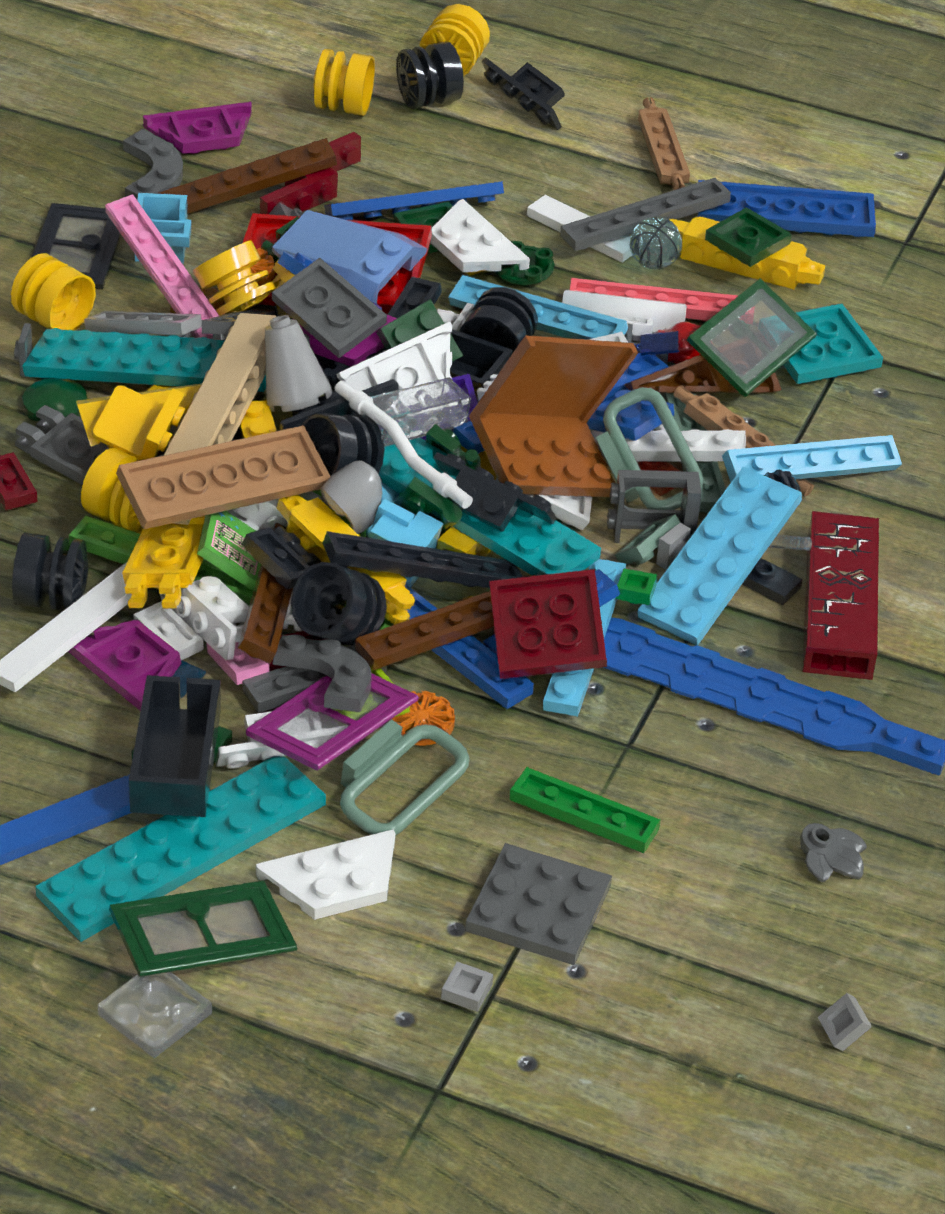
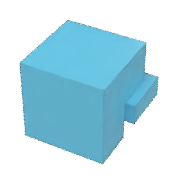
[135,193,191,264]
[369,499,443,588]

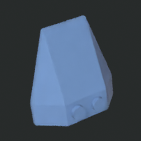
[272,210,427,304]

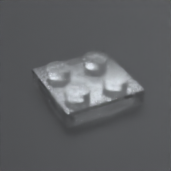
[98,972,212,1058]

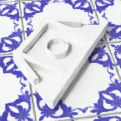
[430,199,530,272]
[336,322,452,420]
[256,829,395,920]

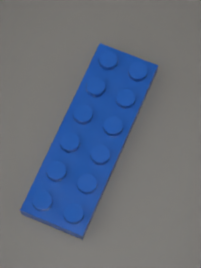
[697,180,876,237]

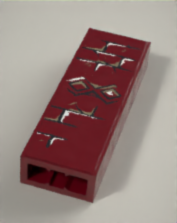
[802,511,879,680]

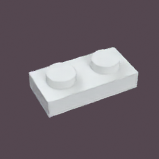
[134,601,203,660]

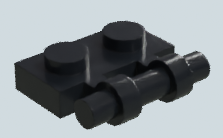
[241,526,321,590]

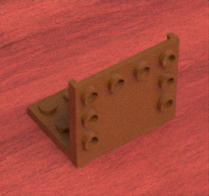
[469,335,638,497]

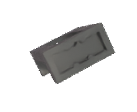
[607,470,701,543]

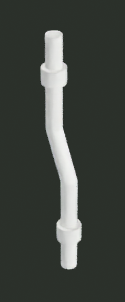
[335,381,473,509]

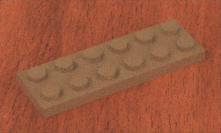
[116,426,331,529]

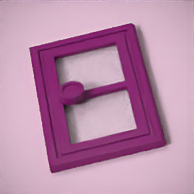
[246,673,419,771]

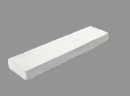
[527,195,641,263]

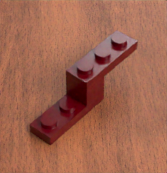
[260,132,361,214]

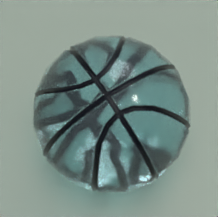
[629,216,682,270]

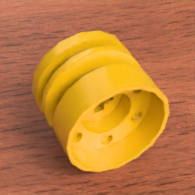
[420,4,490,76]
[313,48,375,116]
[193,240,276,316]
[11,253,96,331]
[81,447,143,534]

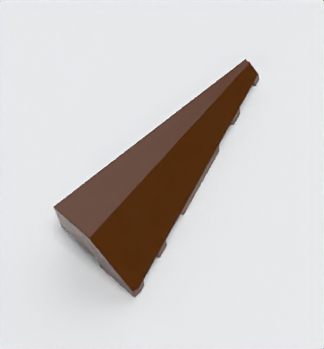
[625,338,782,393]

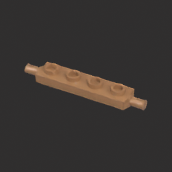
[638,97,690,190]
[673,385,814,496]

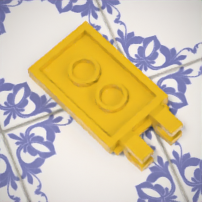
[122,516,205,608]

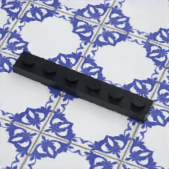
[322,531,523,588]

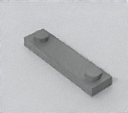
[84,311,202,337]

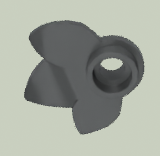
[800,823,867,883]

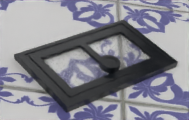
[31,203,121,289]

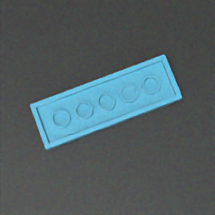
[638,466,802,645]

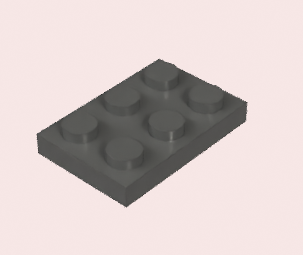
[272,258,387,358]

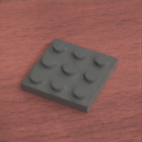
[465,843,612,965]

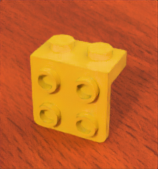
[92,385,186,460]

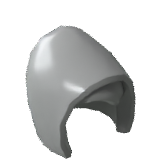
[321,461,382,534]

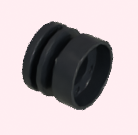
[396,41,464,109]
[459,287,538,354]
[301,413,385,476]
[12,533,88,610]
[291,562,387,646]

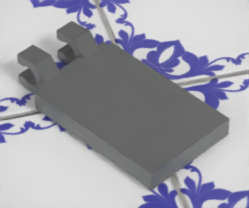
[15,405,109,485]

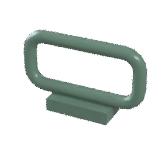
[595,387,704,510]
[340,719,470,836]

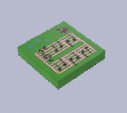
[197,511,261,591]

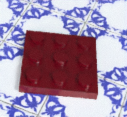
[489,569,607,679]

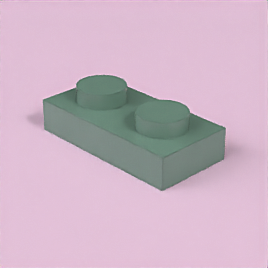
[615,514,681,565]

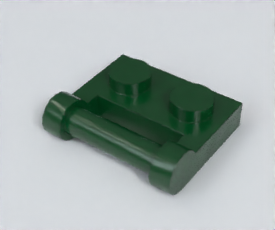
[392,476,462,538]

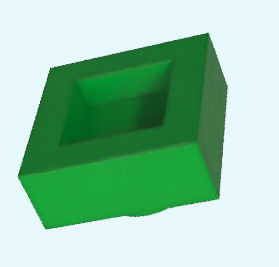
[615,568,657,605]

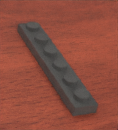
[560,178,731,251]

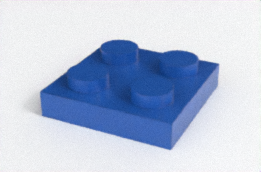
[587,390,674,441]

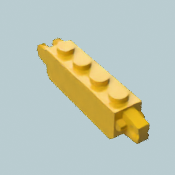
[663,216,825,290]
[277,494,415,625]

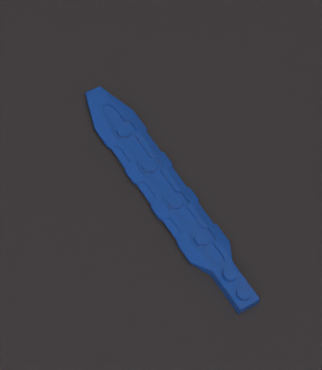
[603,618,945,776]

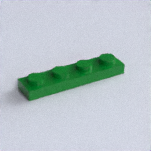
[509,767,661,854]

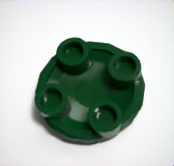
[496,241,555,285]
[22,378,87,421]

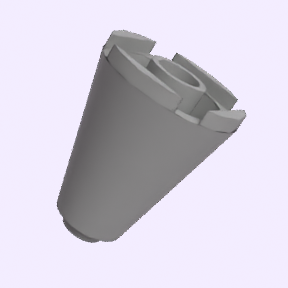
[265,315,332,412]

